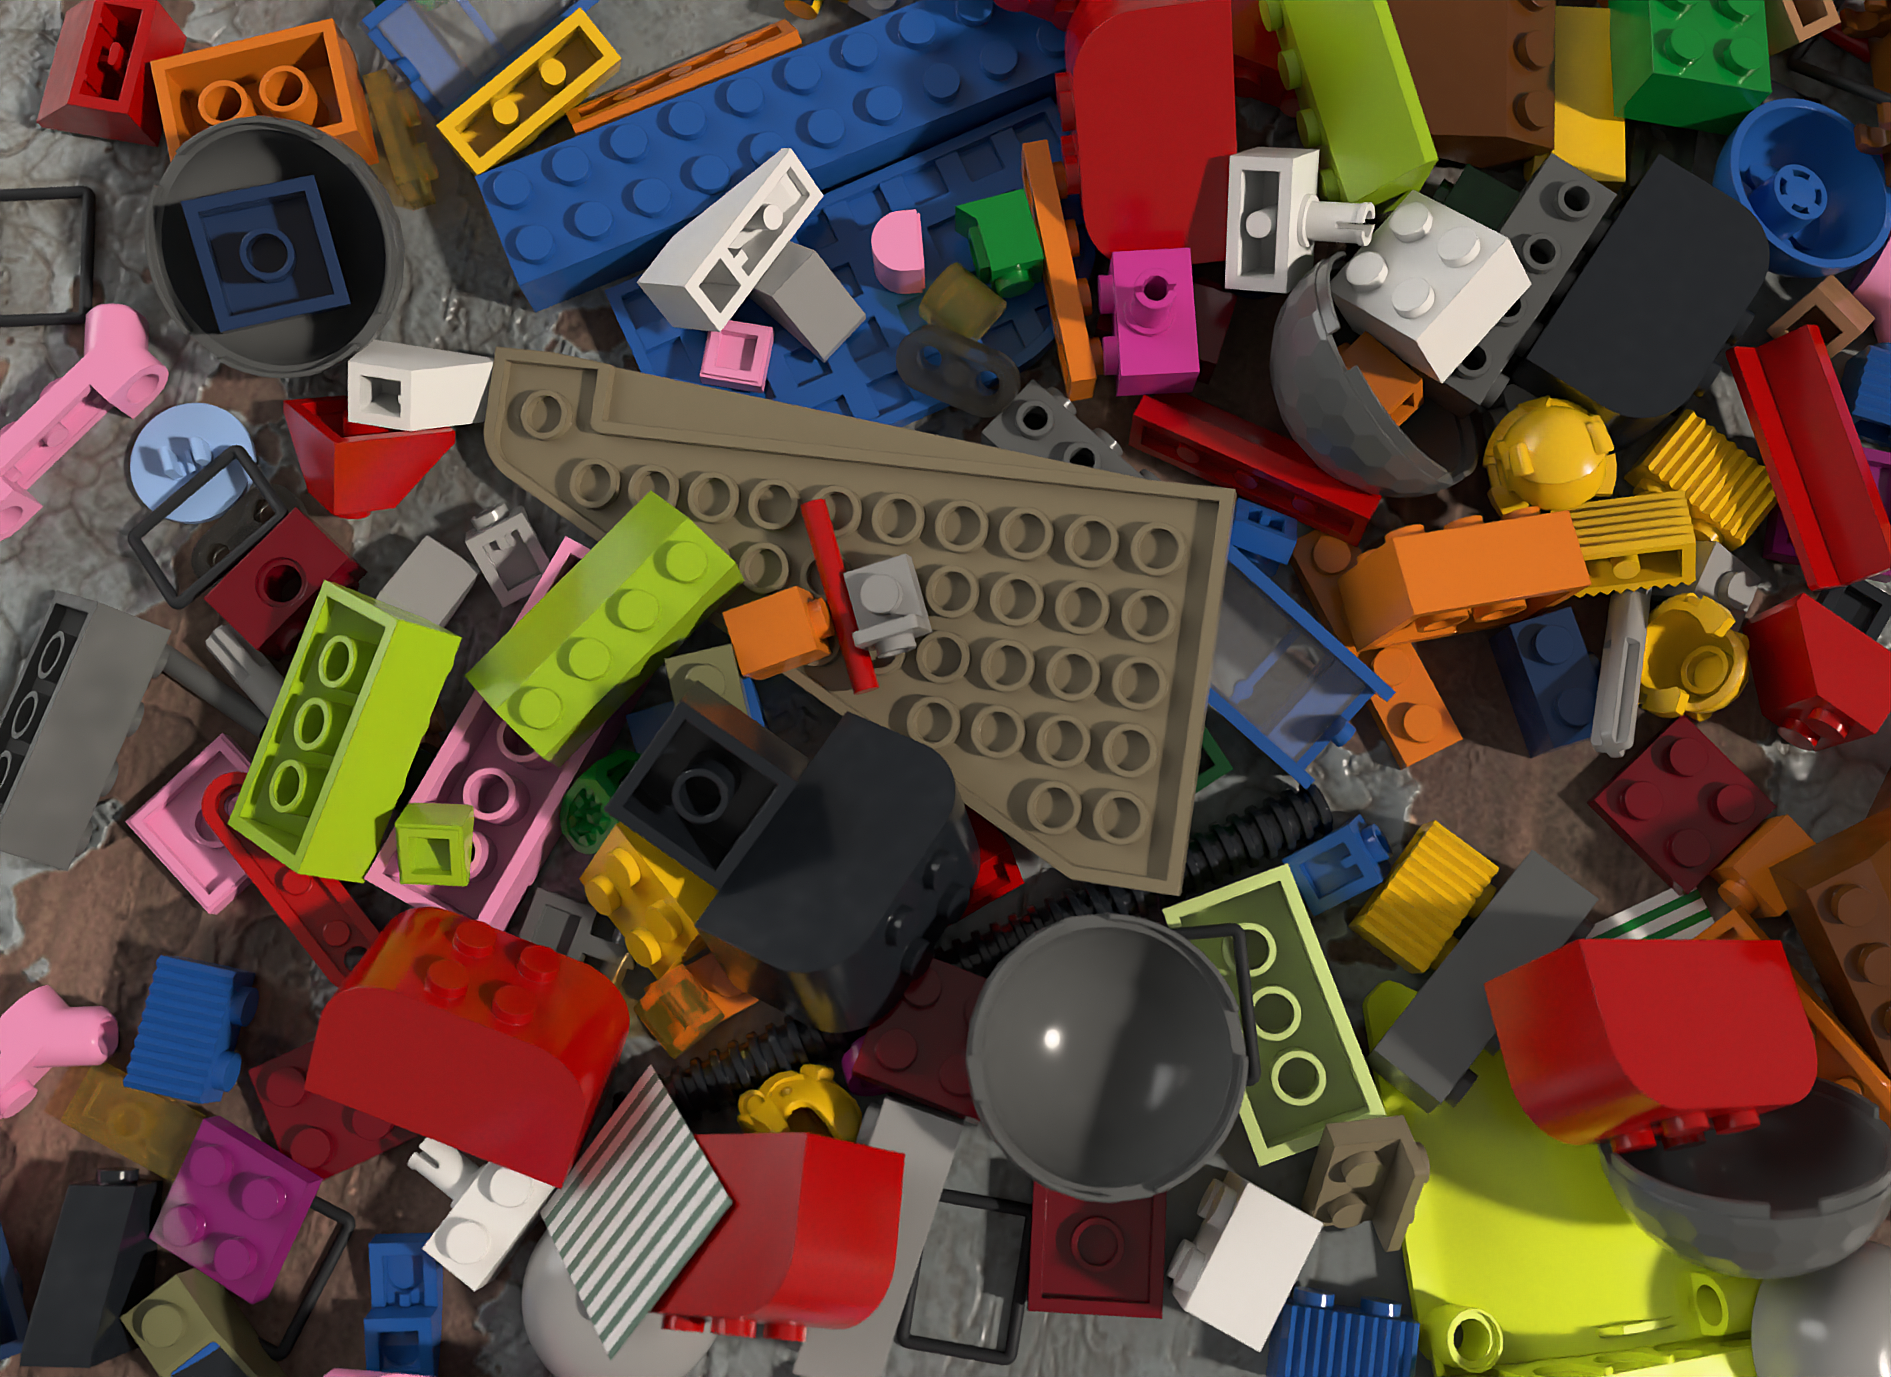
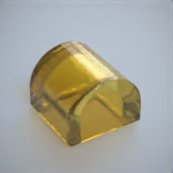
[919,262,1007,354]
[633,964,725,1060]

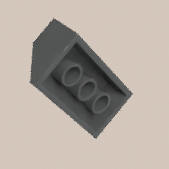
[0,590,171,871]

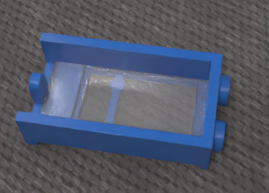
[358,0,600,123]
[1208,544,1396,789]

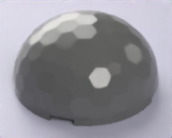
[144,115,405,378]
[1270,251,1478,498]
[966,913,1248,1203]
[1598,1076,1891,1279]

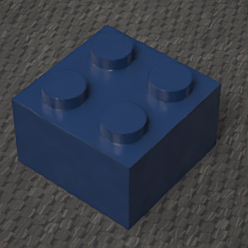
[181,175,351,334]

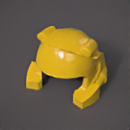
[1483,395,1617,517]
[1638,593,1750,722]
[737,1064,862,1143]

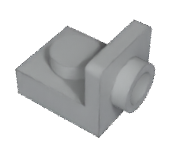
[465,502,551,608]
[843,554,932,658]

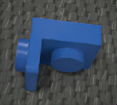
[1230,498,1297,577]
[1282,814,1393,917]

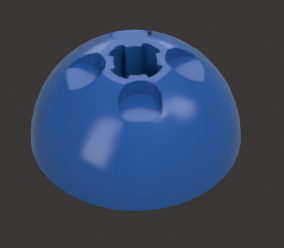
[1712,98,1891,278]

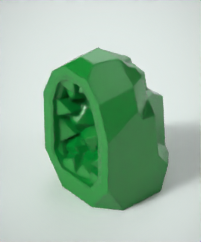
[559,749,642,855]

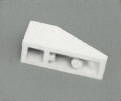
[637,148,824,332]

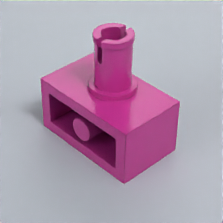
[1098,248,1200,396]

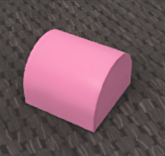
[871,209,925,294]

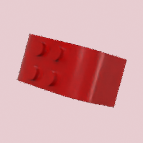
[1055,0,1237,264]
[304,907,630,1189]
[1483,939,1817,1154]
[648,1133,905,1342]

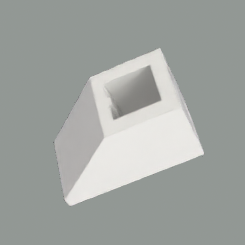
[348,340,494,431]

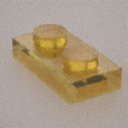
[363,68,439,210]

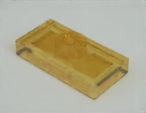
[60,1062,209,1182]

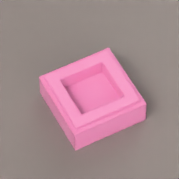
[699,320,775,393]

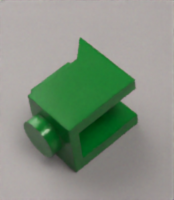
[955,188,1044,298]

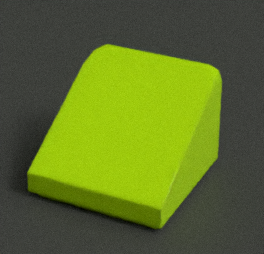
[395,803,474,886]

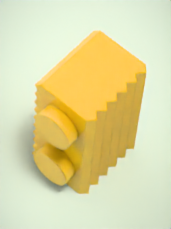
[1623,409,1778,552]
[1550,490,1696,599]
[1348,820,1499,974]

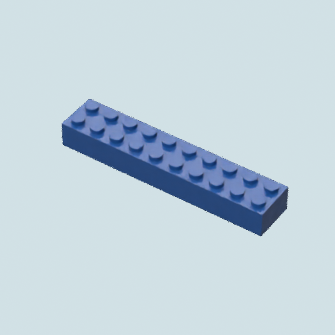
[475,0,1066,313]

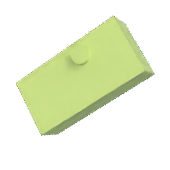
[1162,863,1387,1167]

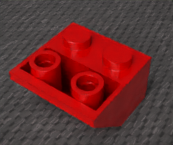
[36,0,187,147]

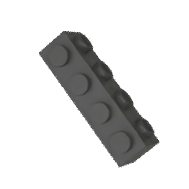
[1407,153,1617,419]
[981,379,1161,481]
[1365,849,1599,1114]

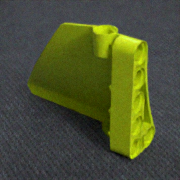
[1362,980,1763,1377]

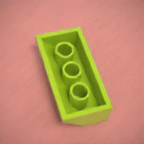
[1259,0,1438,216]
[465,490,745,768]
[228,580,462,884]

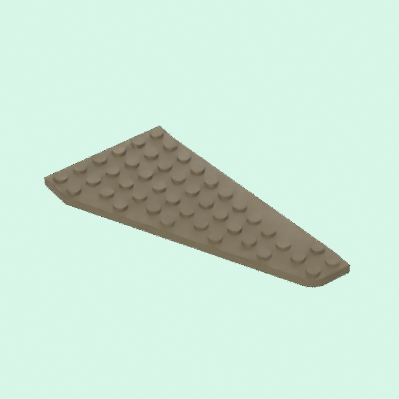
[484,346,1237,896]

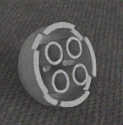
[522,1229,717,1377]
[1751,1240,1891,1377]

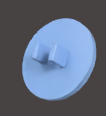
[130,403,257,524]

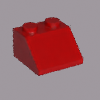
[1742,592,1891,752]

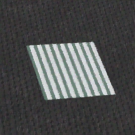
[540,1064,732,1361]

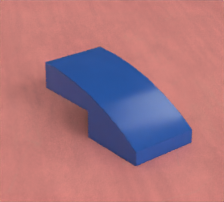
[364,1232,443,1377]

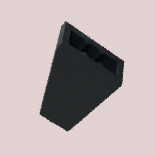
[20,1167,163,1368]

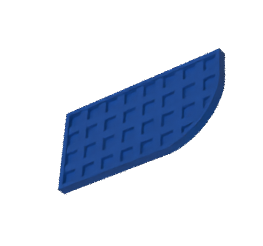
[604,96,1097,427]

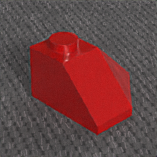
[283,395,455,519]

